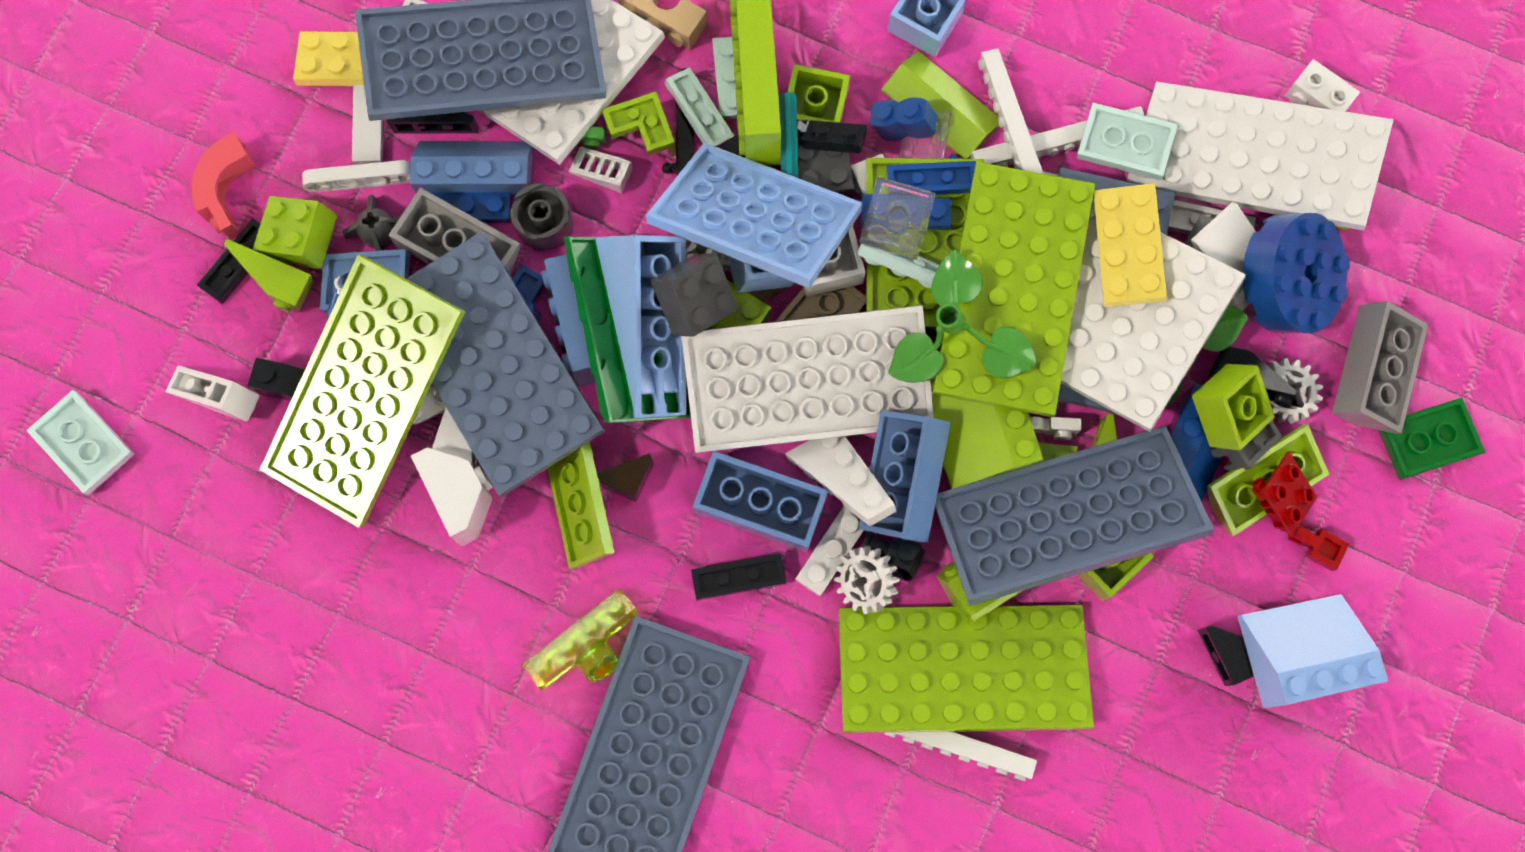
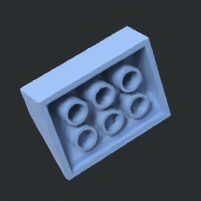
[1237,594,1388,708]

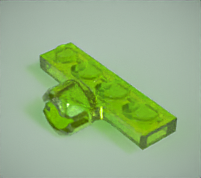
[523,588,639,691]

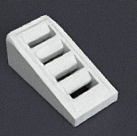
[569,147,633,194]

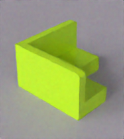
[602,92,676,156]

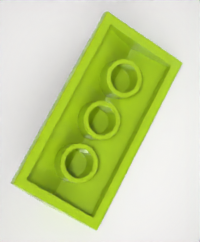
[881,51,1000,159]
[1207,424,1330,536]

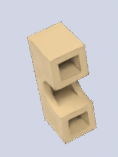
[618,0,708,50]

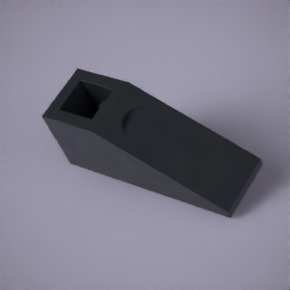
[1209,346,1304,408]

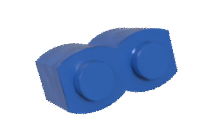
[870,97,937,141]

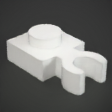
[1030,417,1081,440]

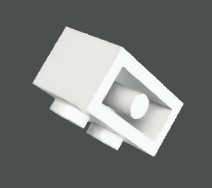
[1284,59,1360,111]

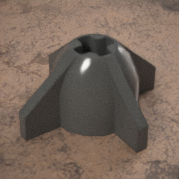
[342,195,400,251]

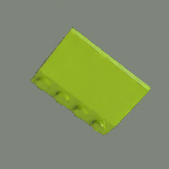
[930,377,1044,489]

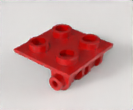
[1252,452,1317,537]

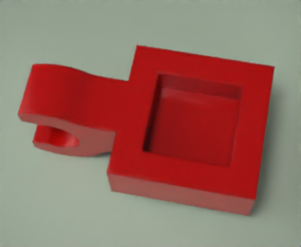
[1288,526,1349,571]

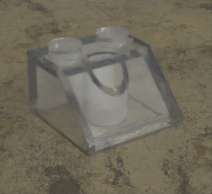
[859,176,936,260]

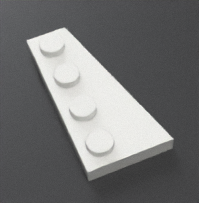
[785,436,897,526]

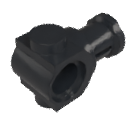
[862,532,926,583]

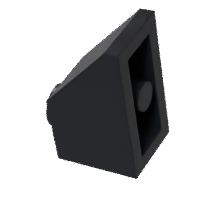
[1197,625,1254,686]

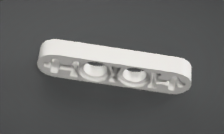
[302,160,411,192]

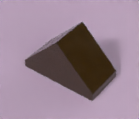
[597,453,654,502]

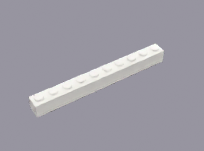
[978,48,1044,174]
[970,106,1145,167]
[884,732,1037,781]

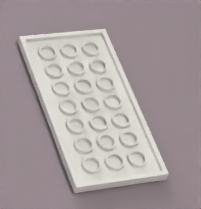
[1126,81,1394,231]
[681,305,934,453]

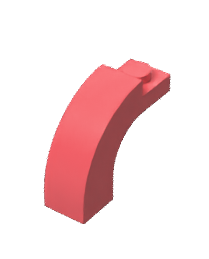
[191,132,256,240]

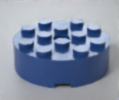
[1243,213,1350,333]

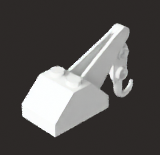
[411,386,493,547]

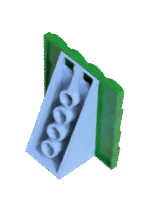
[564,235,691,423]

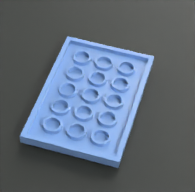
[646,142,863,288]

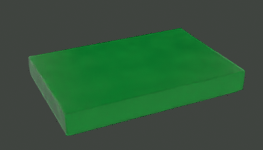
[1378,398,1486,480]

